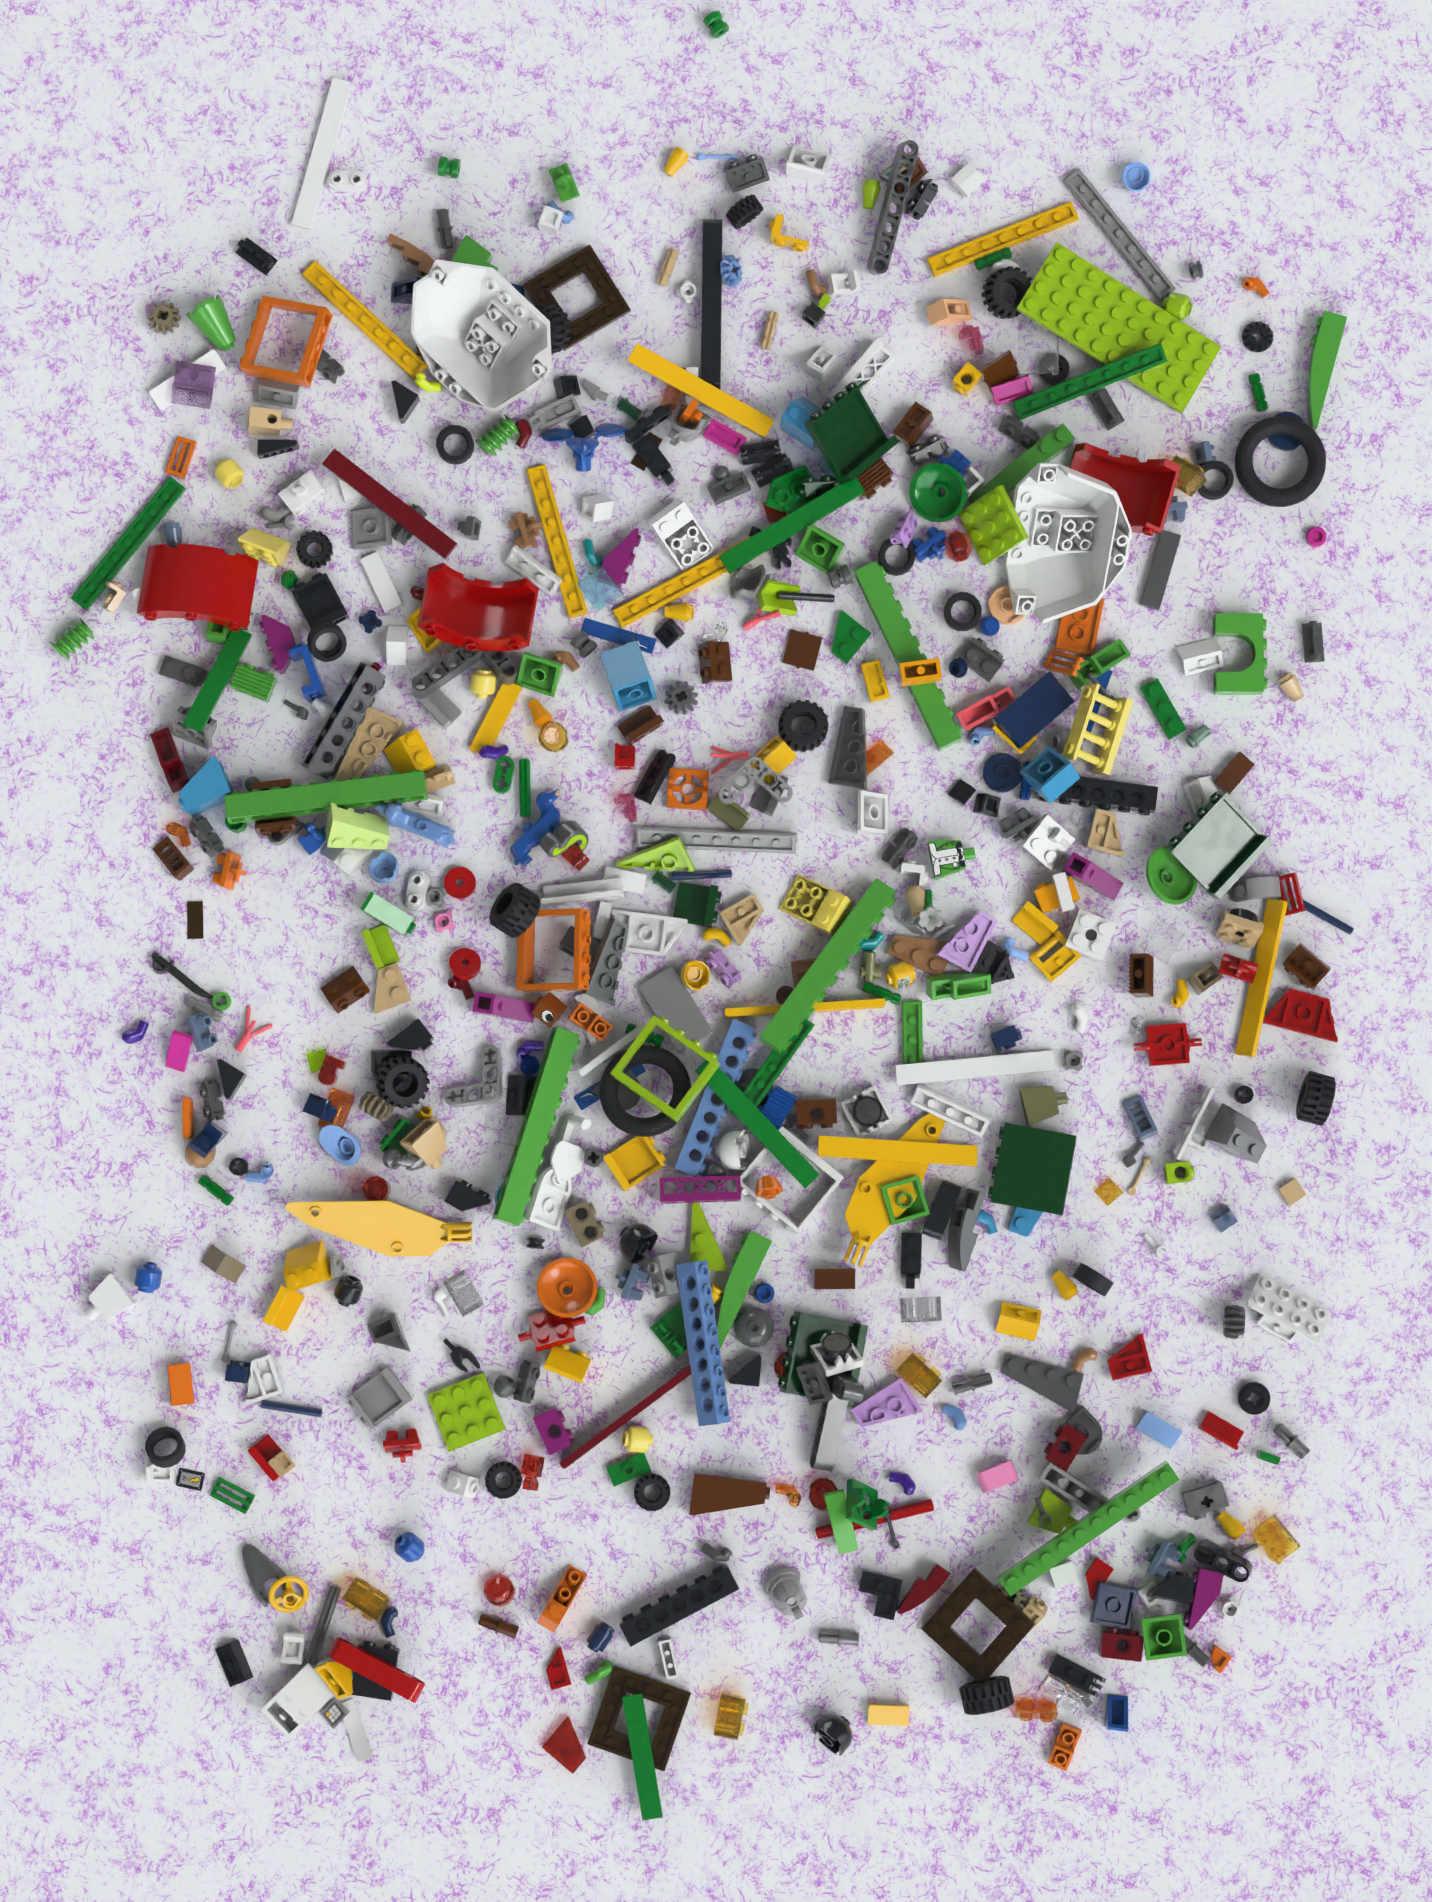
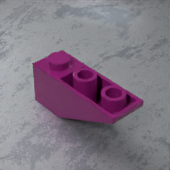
[598,528,641,588]
[1062,852,1124,901]
[472,992,536,1023]
[1184,1567,1224,1630]

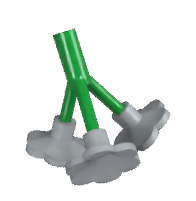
[904,889,956,939]

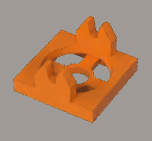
[667,768,709,811]

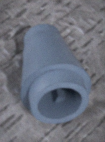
[162,523,182,548]

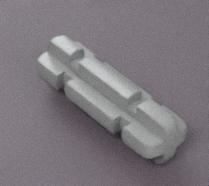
[186,996,224,1022]

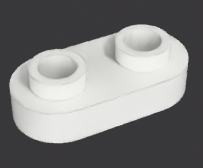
[327,170,367,192]
[406,871,430,911]

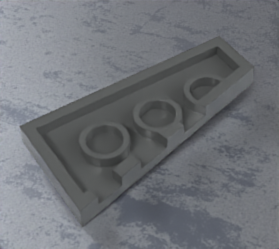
[828,706,867,789]
[581,918,629,1006]
[1000,1353,1084,1413]

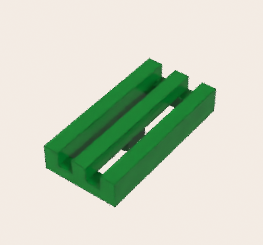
[210,1477,256,1514]

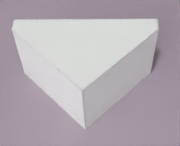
[805,346,838,382]
[386,626,409,666]

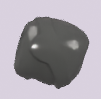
[703,1162,726,1184]
[494,1375,517,1398]

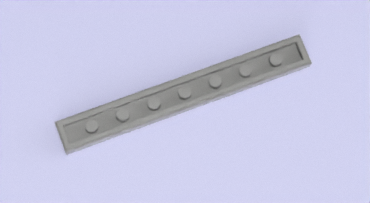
[1063,168,1176,302]
[637,826,797,854]

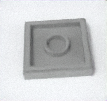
[351,507,393,550]

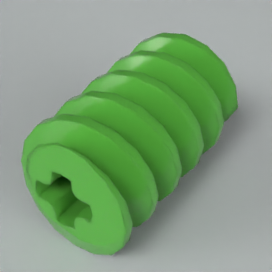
[475,414,520,456]
[49,618,95,660]

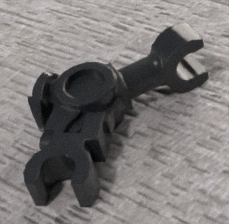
[749,526,792,570]

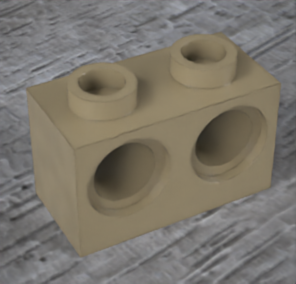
[564,1200,605,1247]

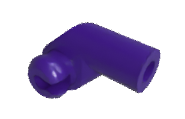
[479,744,509,759]
[122,1020,149,1044]
[516,1040,544,1060]
[889,1472,916,1495]

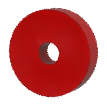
[444,867,476,899]
[449,948,481,980]

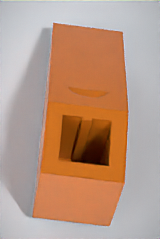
[537,1565,587,1633]

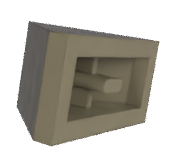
[1187,961,1223,995]
[201,1245,246,1283]

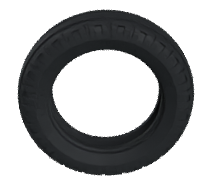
[1235,416,1326,507]
[599,1045,691,1137]

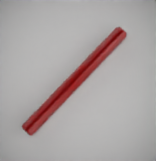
[815,1499,934,1539]

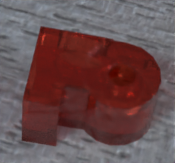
[560,843,590,872]
[318,1054,347,1086]

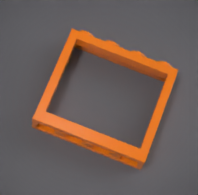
[239,296,333,388]
[516,908,591,992]

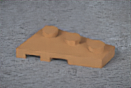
[886,935,948,975]

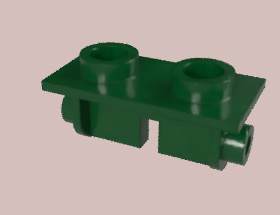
[795,475,838,497]

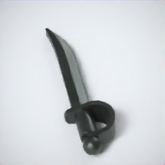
[151,952,213,999]

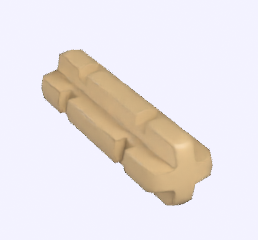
[657,248,679,287]
[760,311,779,350]

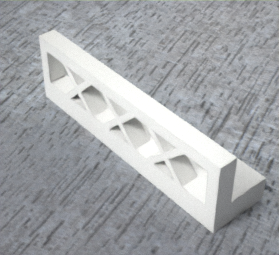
[827,338,895,402]
[541,878,624,907]

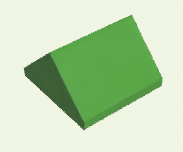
[795,523,845,575]
[516,651,563,697]
[880,1175,930,1225]
[1141,1614,1187,1661]

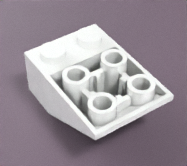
[646,498,715,572]
[261,1662,334,1739]

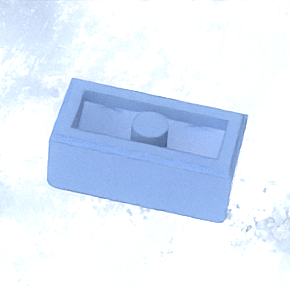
[1136,1411,1182,1449]

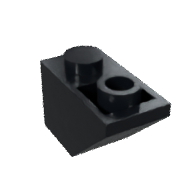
[444,1179,492,1212]

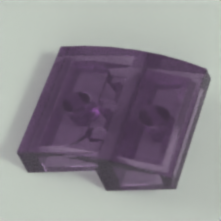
[171,361,216,409]

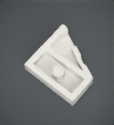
[245,1354,284,1406]

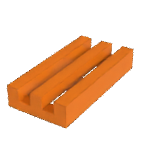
[165,436,197,480]
[1043,649,1084,677]
[182,1097,194,1139]

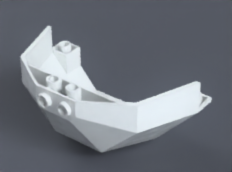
[411,259,552,412]
[1004,463,1132,624]

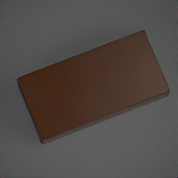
[1213,752,1255,795]

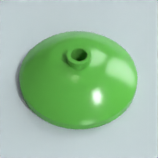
[1146,846,1197,905]

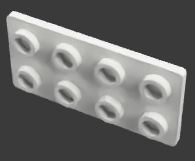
[1247,1274,1331,1344]

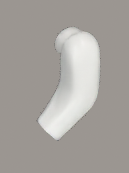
[311,698,333,728]

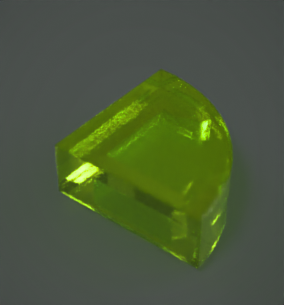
[307,1049,327,1074]

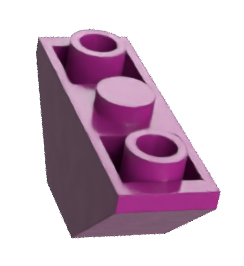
[259,615,296,675]

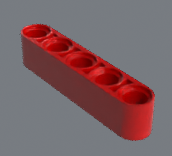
[327,1637,425,1703]

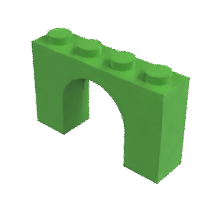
[1213,613,1267,695]

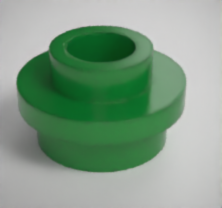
[281,570,298,590]

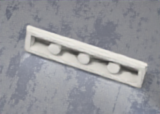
[149,349,226,411]
[909,1084,991,1137]

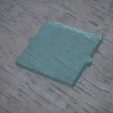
[577,567,624,611]

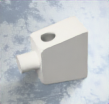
[85,1273,137,1321]

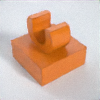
[678,399,703,425]

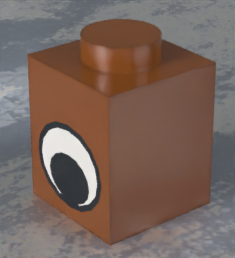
[532,992,568,1028]

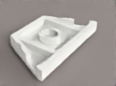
[611,909,688,957]

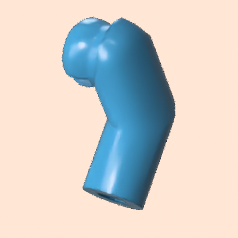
[977,1210,998,1235]

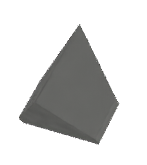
[367,1314,411,1352]

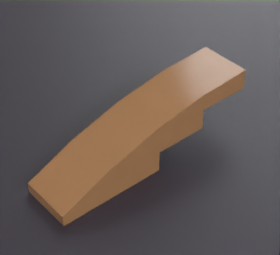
[387,233,435,277]

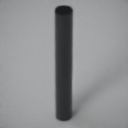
[777,591,835,603]

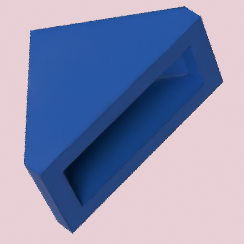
[1104,1694,1128,1732]

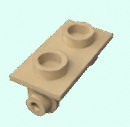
[425,765,456,794]

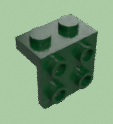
[673,882,722,927]

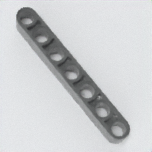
[867,140,919,275]

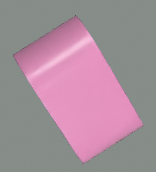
[976,1460,1019,1493]

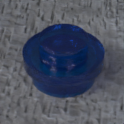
[520,1055,539,1075]

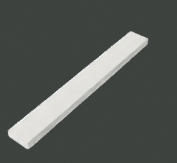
[291,78,352,230]
[895,1050,1056,1086]

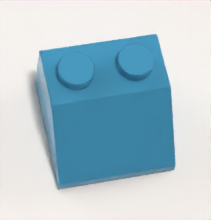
[1020,746,1080,804]

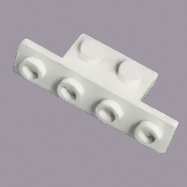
[1173,1087,1217,1161]

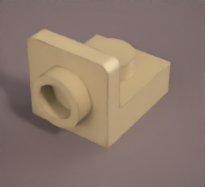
[103,581,126,613]
[1021,1595,1048,1631]

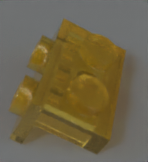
[1252,1514,1301,1565]

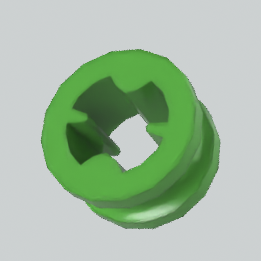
[212,992,232,1011]

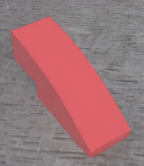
[956,686,1017,731]

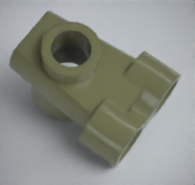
[859,950,882,982]

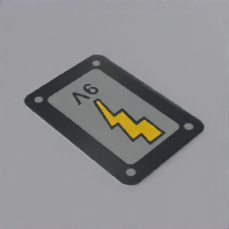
[176,1468,205,1491]

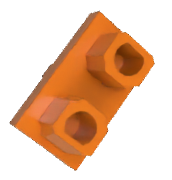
[212,851,247,890]

